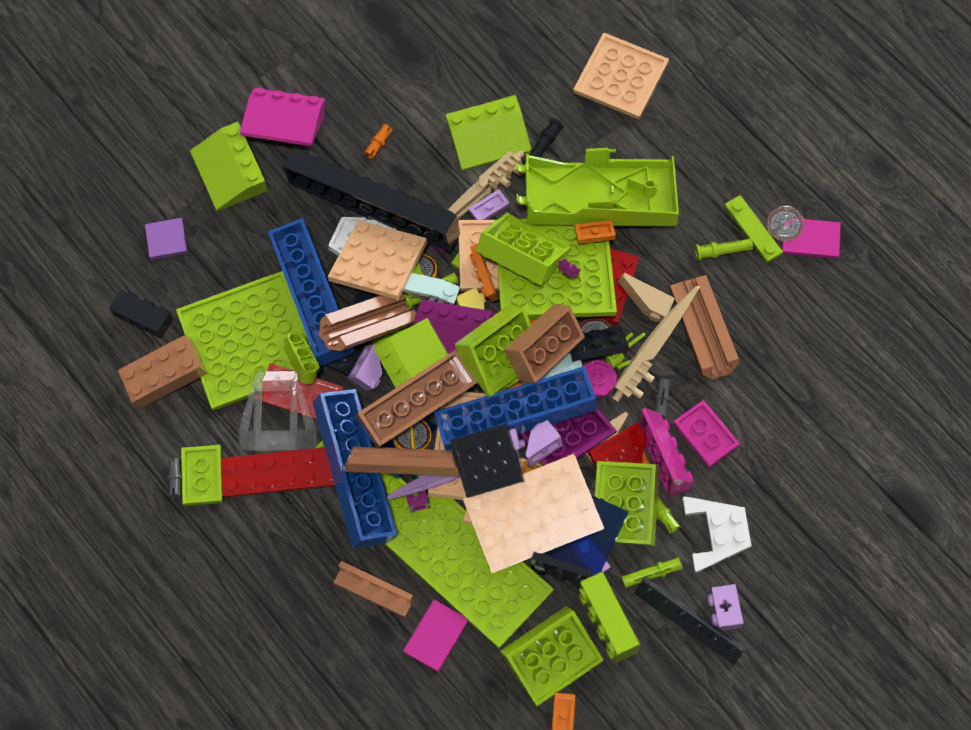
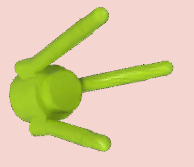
[605,333,645,370]

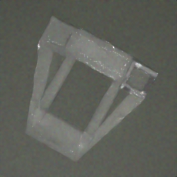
[239,371,317,451]

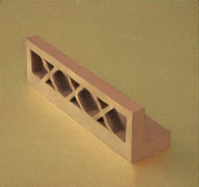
[333,561,414,618]

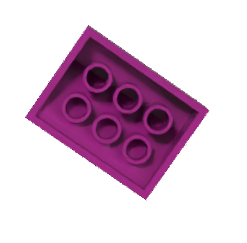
[414,300,494,354]
[519,409,617,466]

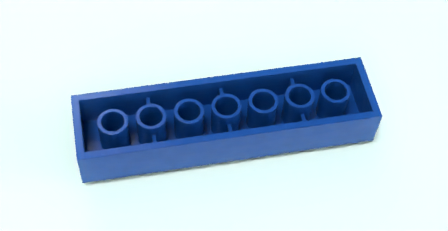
[268,218,355,366]
[434,366,598,452]
[313,389,397,549]

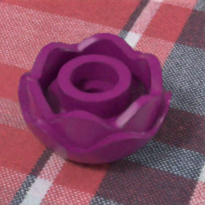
[558,259,581,279]

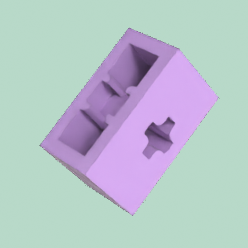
[707,584,743,631]

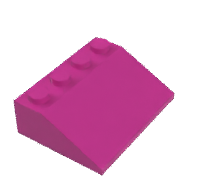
[240,88,325,146]
[639,408,693,498]

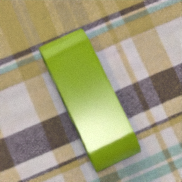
[284,330,319,384]

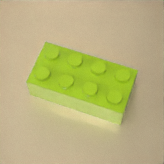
[578,572,640,663]

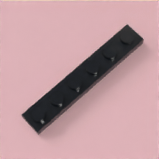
[634,577,746,665]

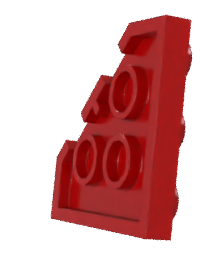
[587,422,648,468]

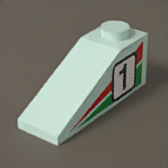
[403,273,460,305]

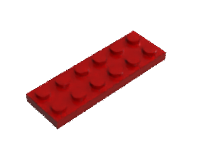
[221,447,335,498]

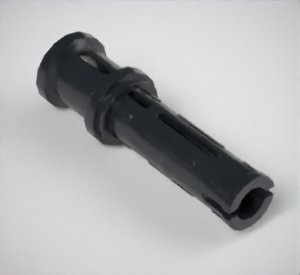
[522,118,564,165]

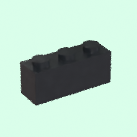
[109,290,173,339]

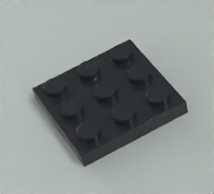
[449,423,525,498]

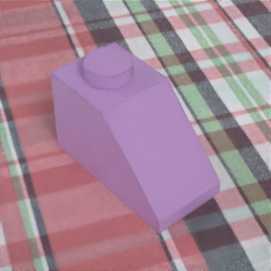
[348,344,382,390]
[526,420,563,467]

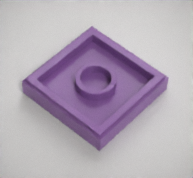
[145,218,187,260]

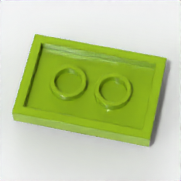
[181,445,223,506]

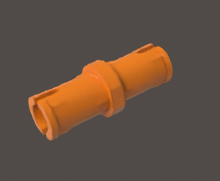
[364,124,393,159]

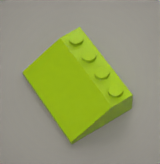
[446,95,531,171]
[190,122,268,211]
[476,213,572,286]
[455,305,531,397]
[373,318,448,388]
[591,461,660,546]
[500,606,603,706]

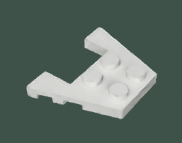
[328,217,397,256]
[682,497,751,573]

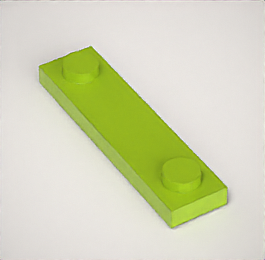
[724,195,783,263]

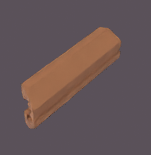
[669,275,739,380]
[319,293,416,351]
[343,446,459,476]

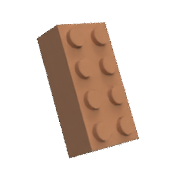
[504,304,585,383]
[118,335,207,409]

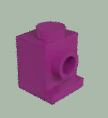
[406,480,429,513]

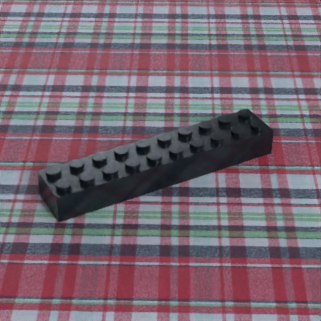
[282,148,460,252]

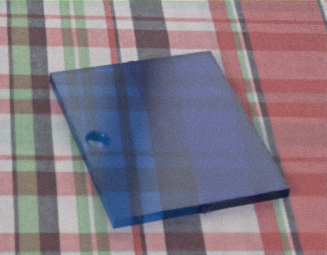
[545,495,629,575]

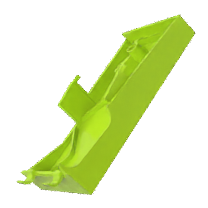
[516,148,679,226]

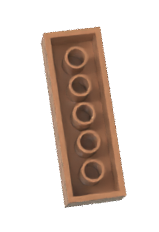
[355,350,477,447]

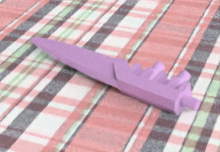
[388,439,526,499]

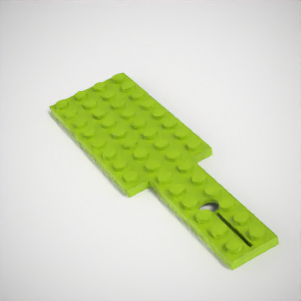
[315,440,554,649]

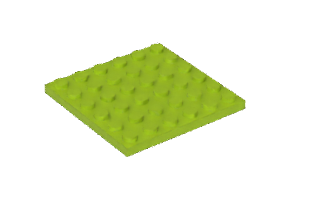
[494,219,617,319]
[176,271,321,411]

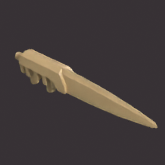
[448,150,525,220]
[612,286,700,403]

